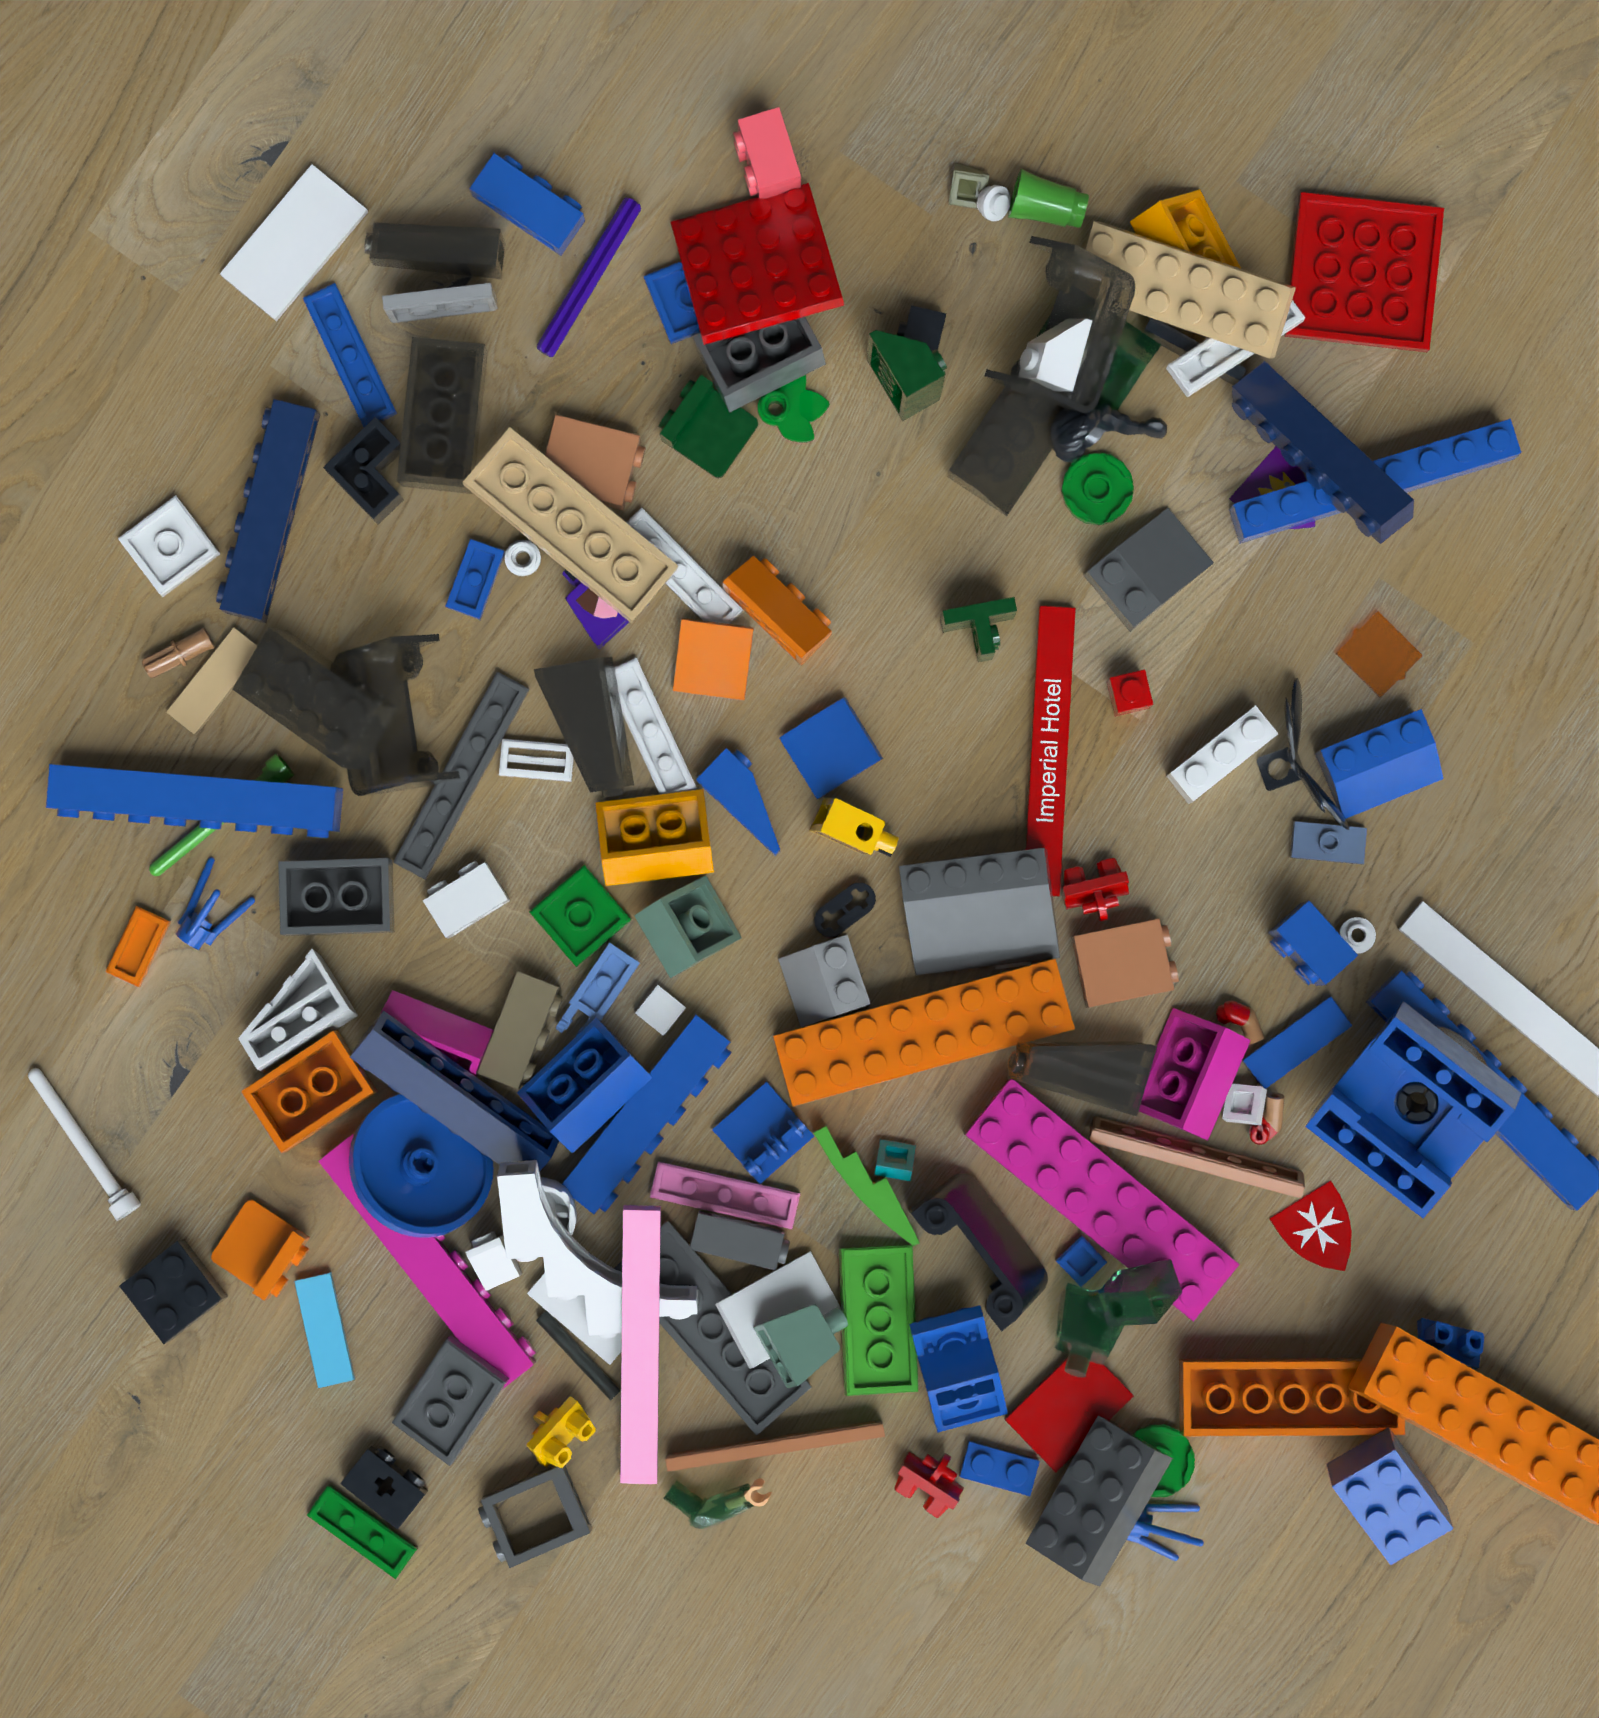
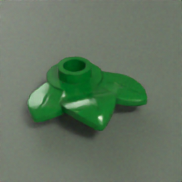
[758,375,830,443]

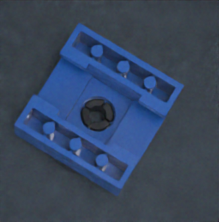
[1305,1001,1521,1219]

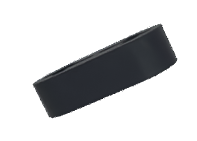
[814,883,876,937]

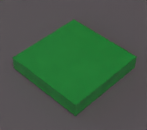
[529,865,632,967]

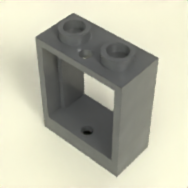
[690,1211,790,1270]
[478,1465,592,1568]

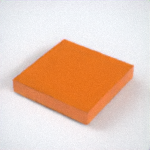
[673,618,754,700]

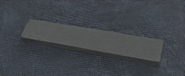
[393,672,529,880]

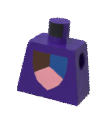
[562,569,650,650]

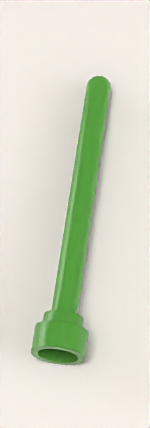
[149,753,295,876]

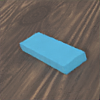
[294,1272,355,1388]

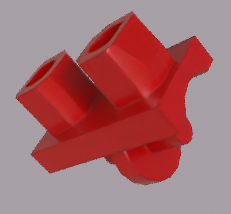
[1063,858,1129,921]
[894,1452,964,1518]

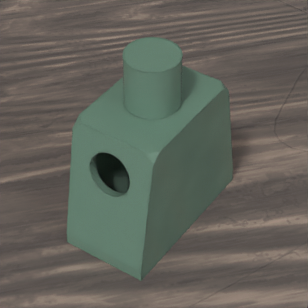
[753,1304,848,1388]

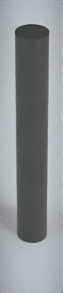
[536,1311,621,1400]

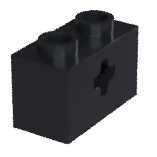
[340,1445,428,1529]

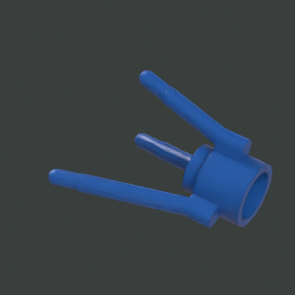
[175,857,255,950]
[1127,1503,1204,1561]

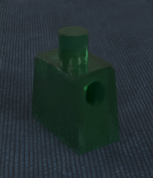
[1087,1259,1182,1327]
[1054,1283,1134,1377]

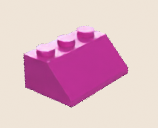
[380,990,494,1077]
[1130,1008,1251,1141]

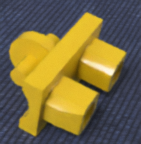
[526,1396,596,1468]

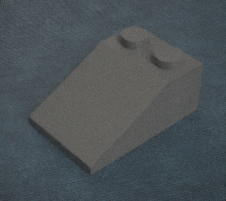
[1084,508,1214,632]

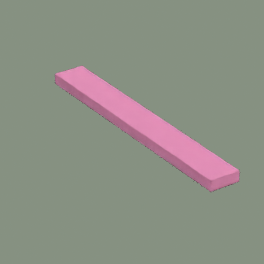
[620,1205,661,1484]

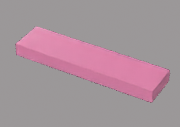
[650,1162,800,1229]

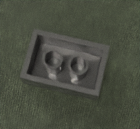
[693,317,826,413]
[278,858,395,936]

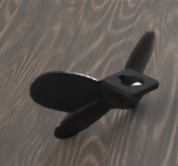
[1257,678,1350,830]

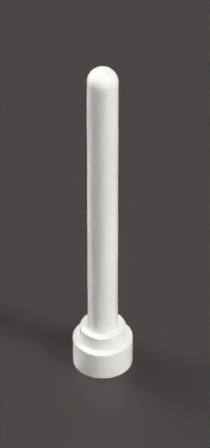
[28,1068,141,1221]

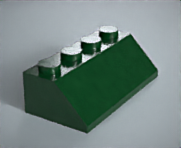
[867,330,947,421]

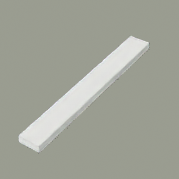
[1398,901,1599,1098]

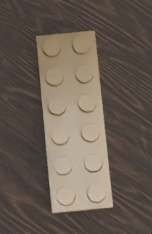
[1074,221,1296,358]
[463,427,679,623]

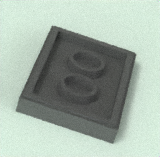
[392,1336,509,1466]

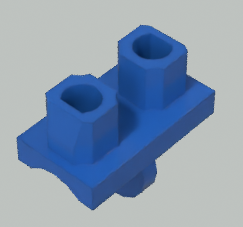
[1417,1318,1484,1370]

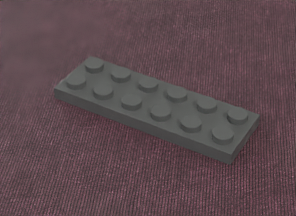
[613,1220,812,1435]

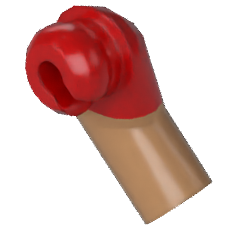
[1216,1000,1265,1045]
[1249,1092,1284,1145]

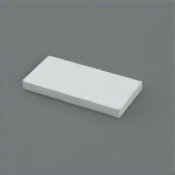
[220,164,368,322]

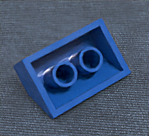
[1315,709,1444,819]

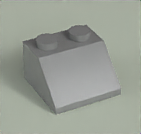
[778,935,871,1028]

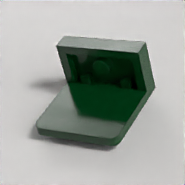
[658,375,758,479]

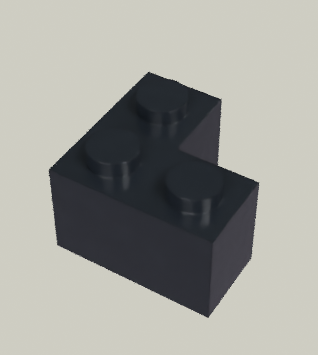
[323,417,405,525]

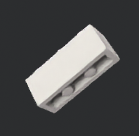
[1166,705,1278,804]

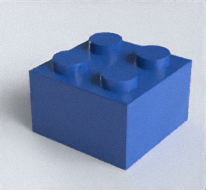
[1268,901,1359,986]

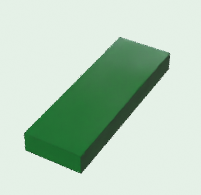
[307,1484,418,1579]

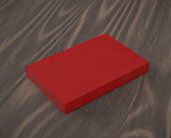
[1004,1343,1134,1473]

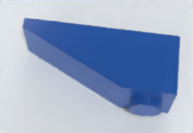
[696,748,780,856]

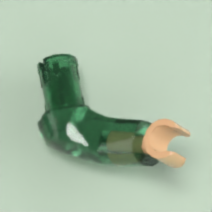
[663,1478,772,1529]

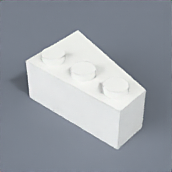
[238,949,358,1075]

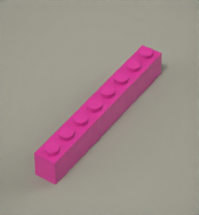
[318,1134,536,1390]

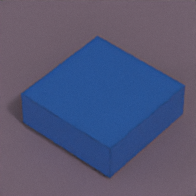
[1055,1235,1107,1287]

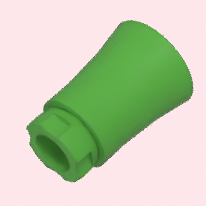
[1008,169,1089,228]

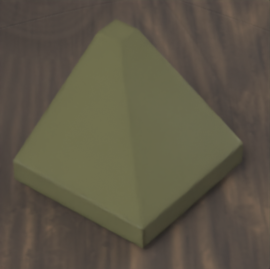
[949,163,989,209]

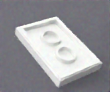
[715,1251,841,1369]

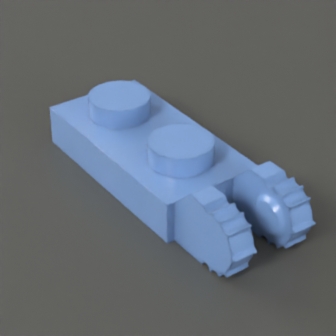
[555,943,640,1036]

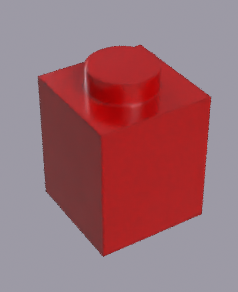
[1106,669,1154,717]

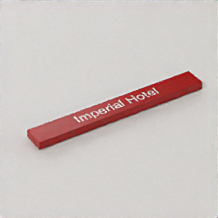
[1025,606,1076,897]

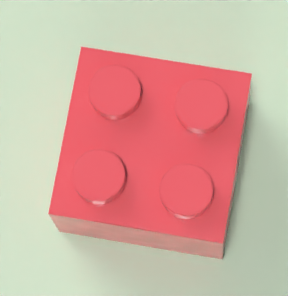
[733,107,801,199]

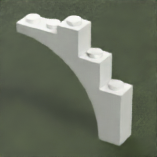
[497,1160,699,1338]

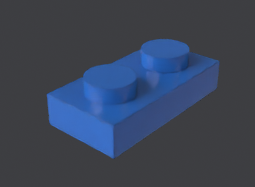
[445,539,505,620]
[959,1441,1040,1496]

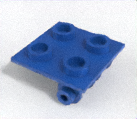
[712,1082,814,1184]

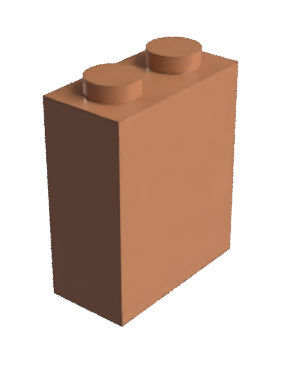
[545,415,646,511]
[1071,919,1179,1008]

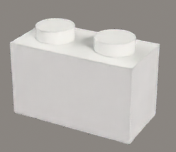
[423,861,510,939]

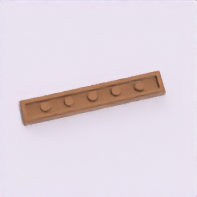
[1089,1116,1305,1198]
[665,1420,885,1472]

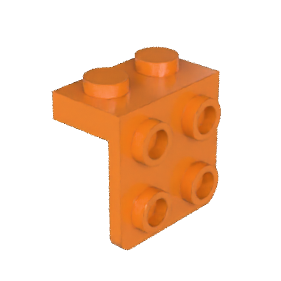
[211,1200,310,1301]

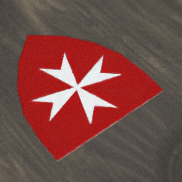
[1270,1181,1352,1271]

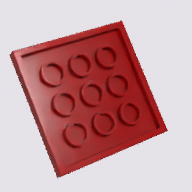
[671,183,844,345]
[1284,192,1445,353]

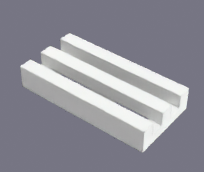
[499,739,575,782]

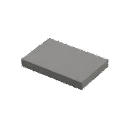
[382,283,498,323]

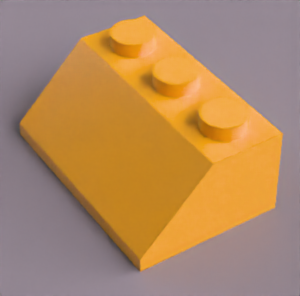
[1130,189,1241,269]
[596,789,714,886]

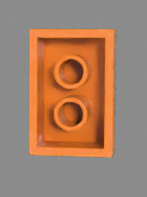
[241,1031,378,1153]

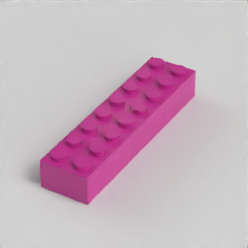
[964,1078,1240,1322]

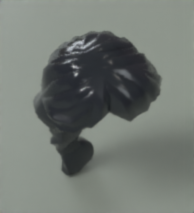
[1050,403,1167,463]

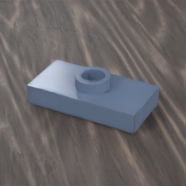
[1290,821,1367,865]

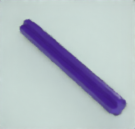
[537,197,641,357]

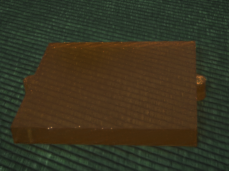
[1335,611,1423,698]

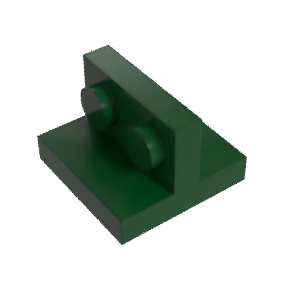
[940,597,1017,663]

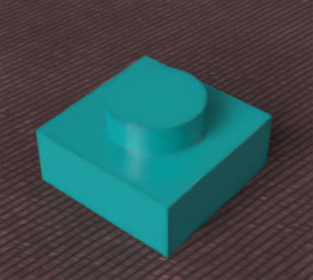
[874,1139,916,1181]

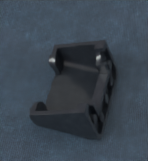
[909,1173,1048,1332]

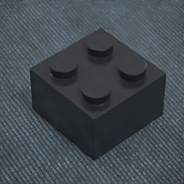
[119,1239,228,1344]

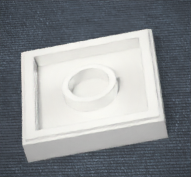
[118,495,220,597]

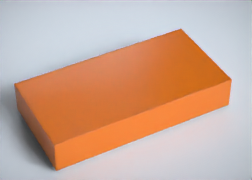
[105,906,171,987]

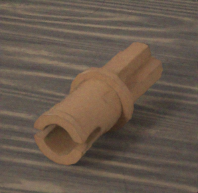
[142,628,215,678]

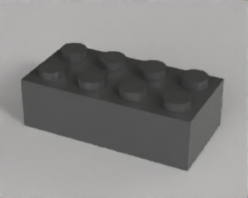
[1025,1415,1173,1587]

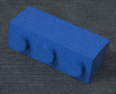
[469,153,585,256]

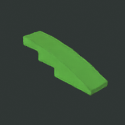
[813,1126,920,1246]

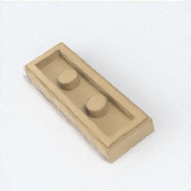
[166,628,263,735]

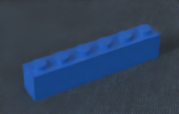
[562,1015,732,1214]

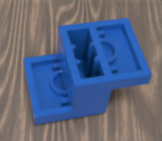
[909,1305,1008,1432]

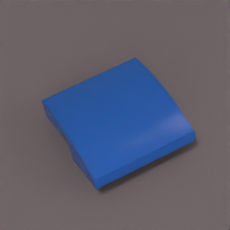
[779,697,883,799]

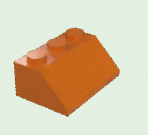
[723,556,832,666]

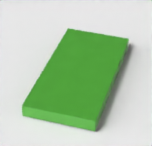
[839,1245,919,1396]

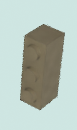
[478,971,563,1089]

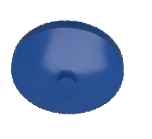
[349,1094,494,1238]

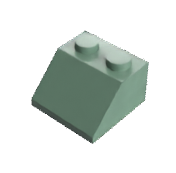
[634,875,742,978]

